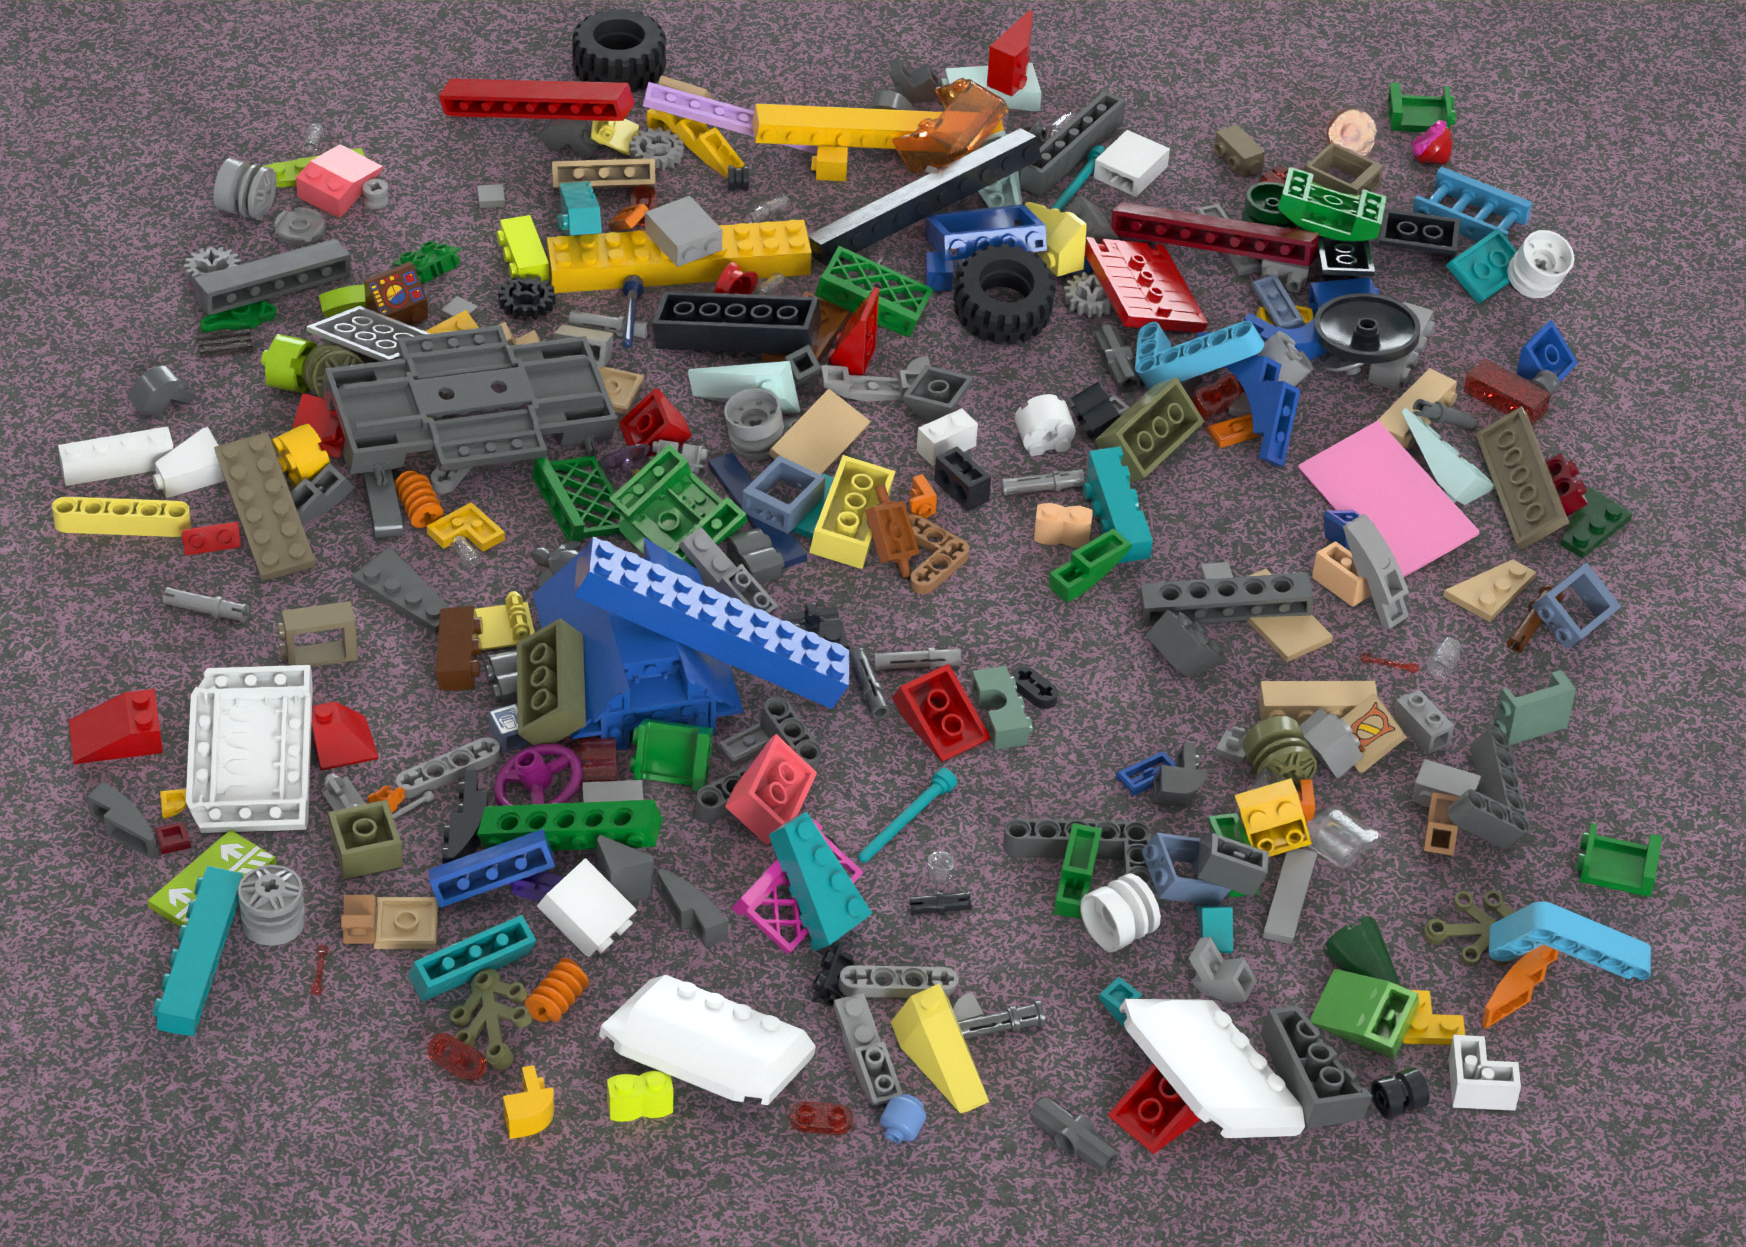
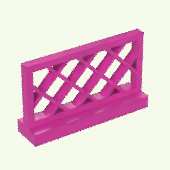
[731,819,864,954]

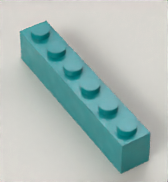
[153,866,243,1036]

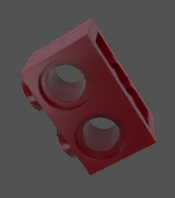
[1546,453,1588,516]

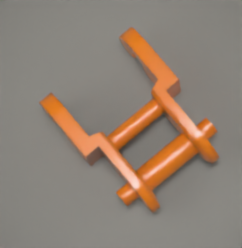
[365,785,406,813]

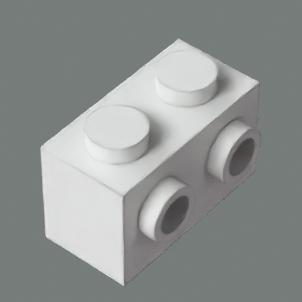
[917,408,978,466]

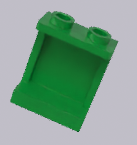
[1387,82,1456,132]
[630,719,714,791]
[1576,822,1662,897]

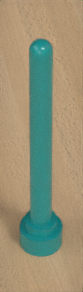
[1050,145,1106,212]
[858,768,957,863]

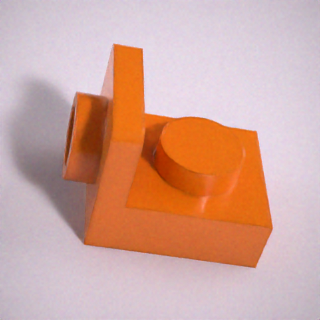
[909,474,937,518]
[1297,779,1315,824]

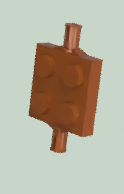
[865,484,920,578]

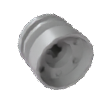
[213,158,277,220]
[724,388,786,461]
[238,865,306,946]

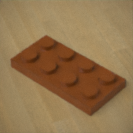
[762,291,853,363]

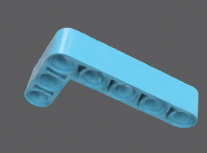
[1135,321,1264,390]
[1488,902,1651,980]

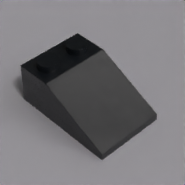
[1314,236,1375,279]

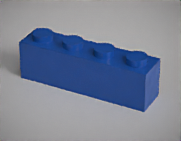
[429,829,555,908]

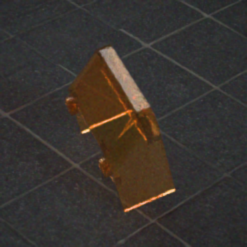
[893,78,1009,173]

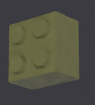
[328,800,403,879]

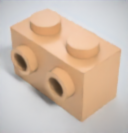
[1312,541,1372,607]

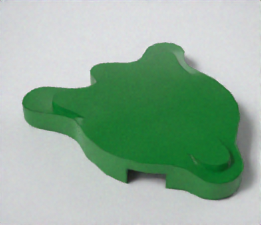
[200,300,277,333]

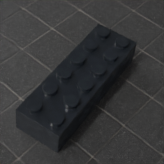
[652,291,822,354]

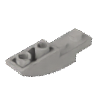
[1343,514,1409,629]
[679,527,778,614]
[833,993,903,1106]

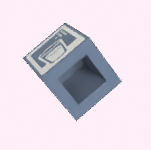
[489,703,529,753]

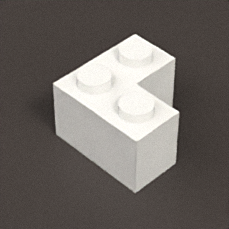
[1448,1035,1521,1111]

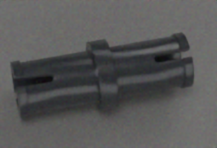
[909,891,972,916]

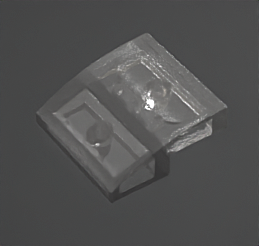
[1306,805,1381,869]

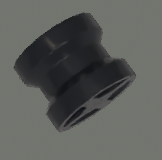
[728,165,749,191]

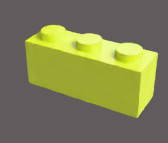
[496,215,549,282]

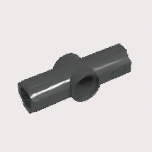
[1094,325,1140,393]
[1030,1097,1120,1173]

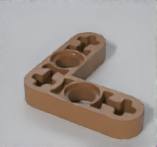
[908,514,969,594]

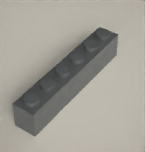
[1020,91,1126,197]
[193,239,351,315]

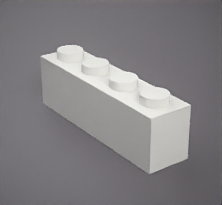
[58,427,173,486]

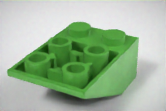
[1310,969,1419,1059]

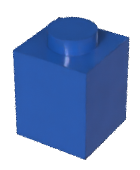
[925,252,953,291]

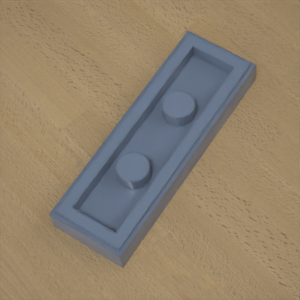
[1252,274,1304,329]

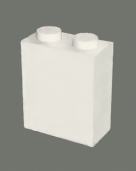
[1094,130,1170,197]
[537,858,637,957]

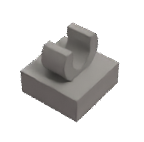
[1215,726,1246,764]

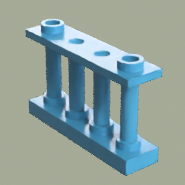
[1412,166,1532,242]

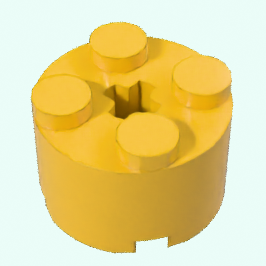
[271,424,330,489]

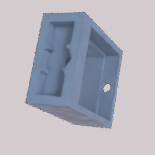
[742,455,825,534]
[1531,562,1621,649]
[1142,833,1231,905]

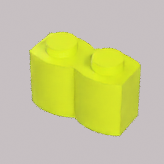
[607,1070,673,1122]

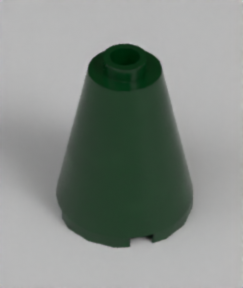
[1323,916,1401,986]

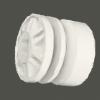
[1507,230,1575,298]
[1080,873,1161,953]

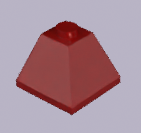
[619,388,692,459]
[311,701,379,771]

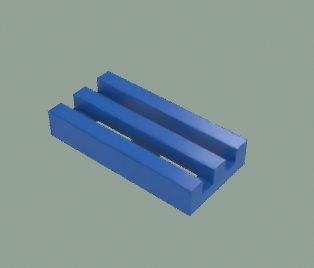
[1116,751,1176,796]

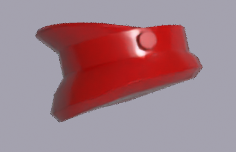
[714,262,758,295]

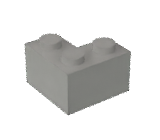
[1300,708,1364,778]

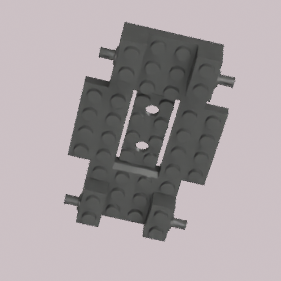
[322,325,617,485]

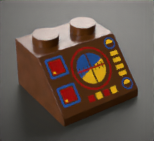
[364,262,428,325]

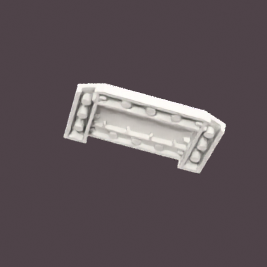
[186,665,313,833]
[599,975,816,1105]
[1119,999,1305,1138]

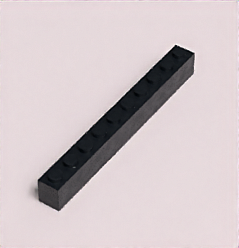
[808,128,1042,267]

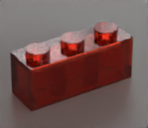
[1463,358,1551,425]

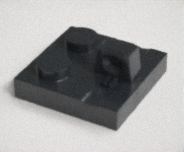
[781,603,849,650]

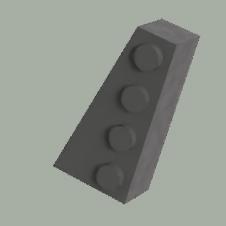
[1260,1005,1372,1129]

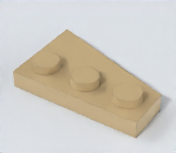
[1443,559,1536,622]

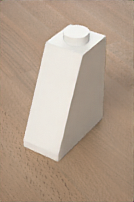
[153,427,225,498]

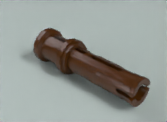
[1506,584,1563,653]

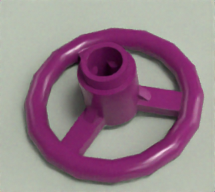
[493,744,583,806]

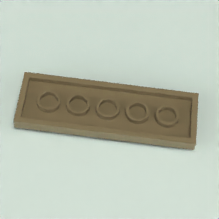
[1476,406,1569,549]
[214,432,316,581]

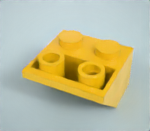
[1234,778,1312,857]

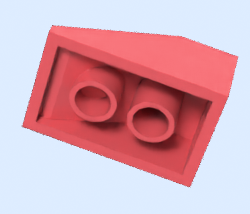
[296,144,383,218]
[725,734,817,845]

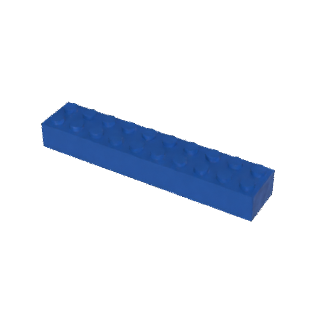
[574,537,849,709]

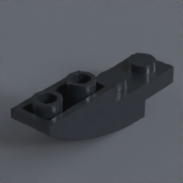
[442,769,489,864]

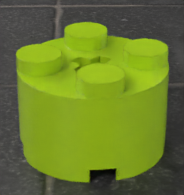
[261,334,317,393]

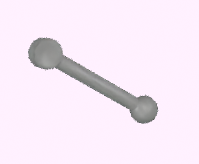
[392,791,434,819]

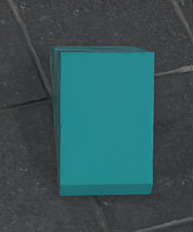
[1196,905,1233,953]

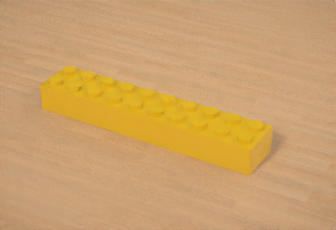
[547,220,812,293]

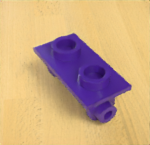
[509,871,565,901]

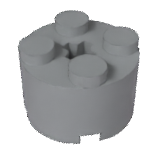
[1257,331,1313,386]

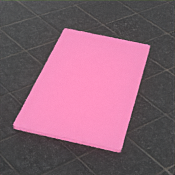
[1298,421,1479,577]

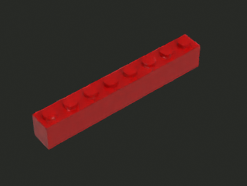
[438,79,635,121]

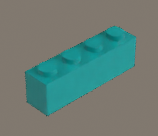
[408,915,537,1002]

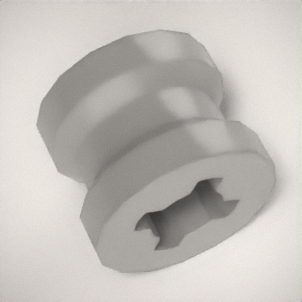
[362,179,389,209]

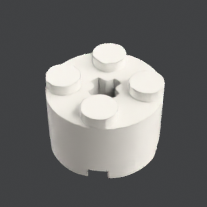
[1015,394,1076,456]

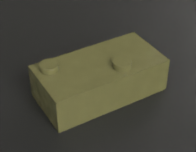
[1095,377,1205,483]
[516,618,586,746]

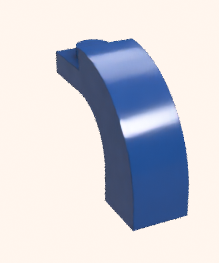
[1243,313,1328,360]

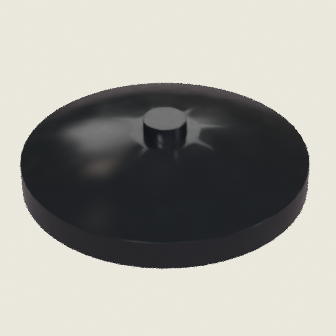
[1314,293,1420,364]

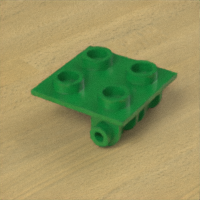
[391,241,461,284]

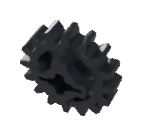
[498,274,555,321]

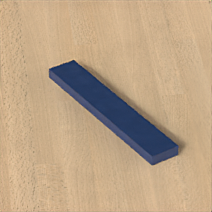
[708,452,807,569]

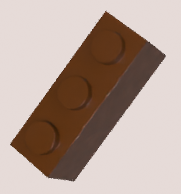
[435,606,483,690]

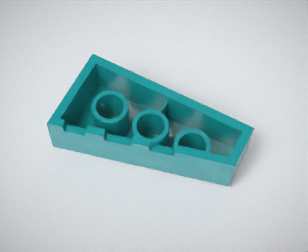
[557,181,602,235]
[1083,446,1153,564]
[769,812,873,952]

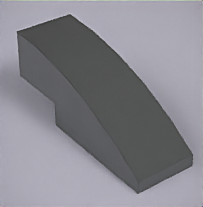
[290,463,355,525]
[87,782,157,860]
[657,869,728,948]

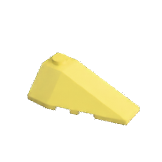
[1025,202,1087,277]
[891,983,989,1113]

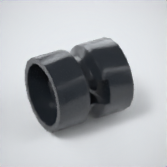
[1371,1067,1430,1119]

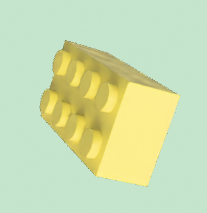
[809,455,895,569]

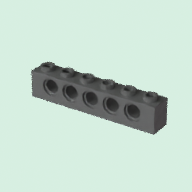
[1140,572,1313,626]

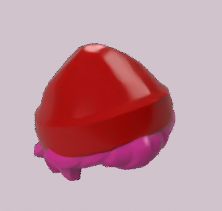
[1411,120,1453,164]

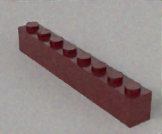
[1111,202,1319,267]

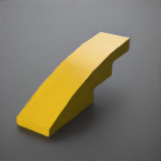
[656,110,745,178]

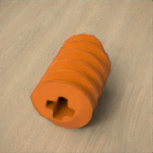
[395,471,443,528]
[525,958,590,1023]

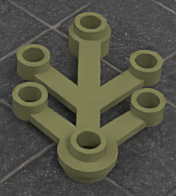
[1423,890,1514,966]
[450,969,532,1071]

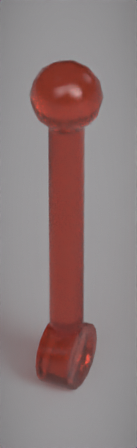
[1360,653,1419,673]
[311,945,329,995]

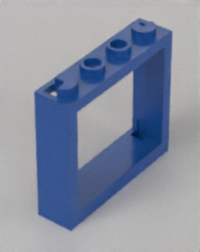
[925,204,1047,261]

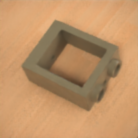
[1303,142,1384,195]
[278,601,358,667]

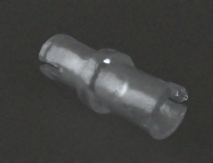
[742,193,790,224]

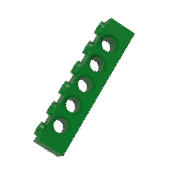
[477,799,663,851]

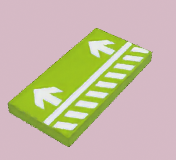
[148,830,276,927]

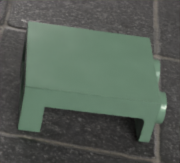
[1493,670,1576,745]

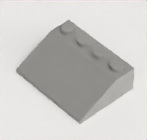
[306,306,430,362]

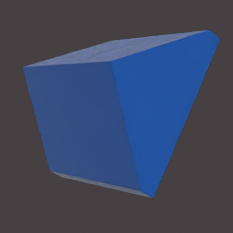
[1517,319,1578,382]

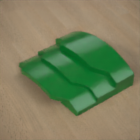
[1278,167,1387,241]
[609,444,748,566]

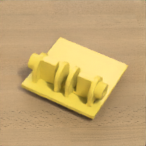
[590,119,639,156]
[475,591,535,651]

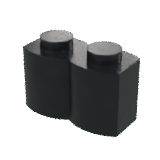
[1070,382,1120,439]

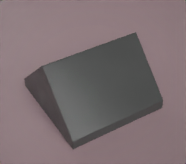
[903,365,974,424]
[596,835,655,902]

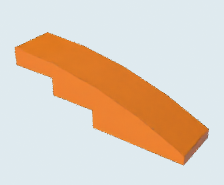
[1482,944,1559,1028]

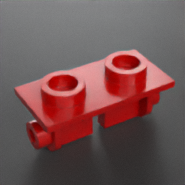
[181,521,241,556]

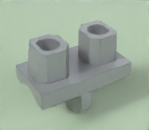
[1260,259,1310,293]

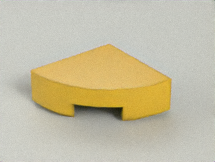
[160,789,187,819]

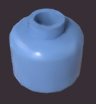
[880,1094,927,1144]

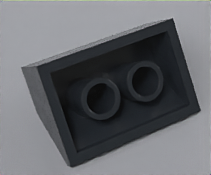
[1378,209,1460,259]

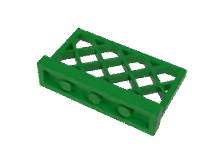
[814,246,933,337]
[531,456,620,543]

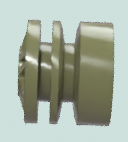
[302,343,365,399]
[1243,716,1317,790]

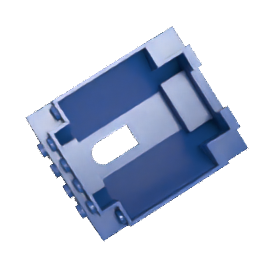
[532,537,744,753]

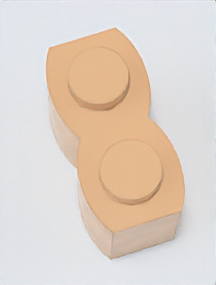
[1034,503,1093,548]

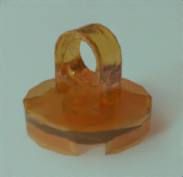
[1327,108,1377,156]

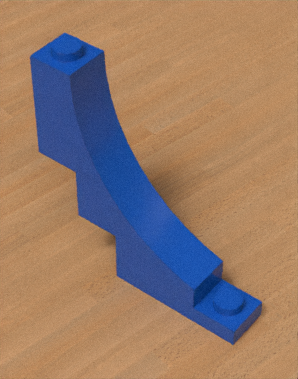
[1197,332,1300,467]

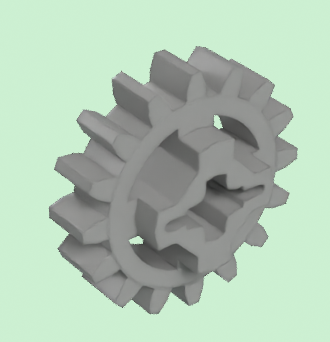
[629,127,684,171]
[184,247,241,282]
[1063,272,1115,318]

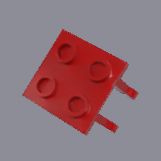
[292,393,345,459]

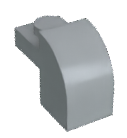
[1189,937,1257,1003]

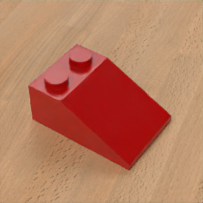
[987,10,1033,97]
[828,287,879,376]
[892,663,991,762]
[69,688,163,764]
[1107,1063,1201,1154]

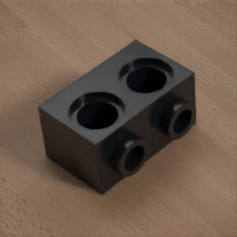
[934,446,991,511]

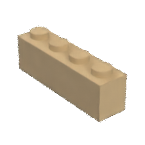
[552,158,655,190]
[1377,368,1457,449]
[1258,681,1378,725]

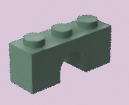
[971,666,1033,750]

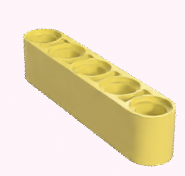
[52,497,191,537]

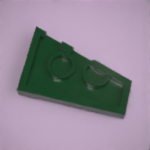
[1561,486,1632,559]

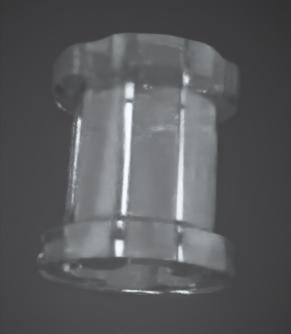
[926,851,954,890]

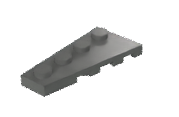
[352,547,450,634]

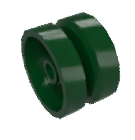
[1241,182,1297,229]

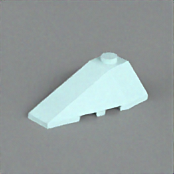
[957,130,1022,208]
[688,361,800,414]
[1402,408,1496,505]

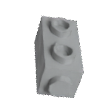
[1393,690,1454,754]

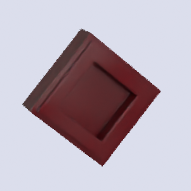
[154,821,191,855]

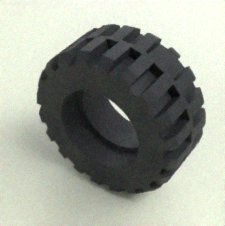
[572,8,666,93]
[953,244,1056,345]

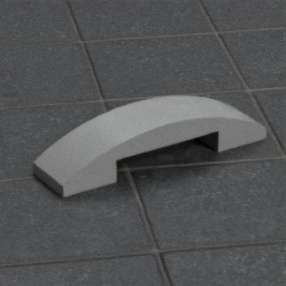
[821,365,921,401]

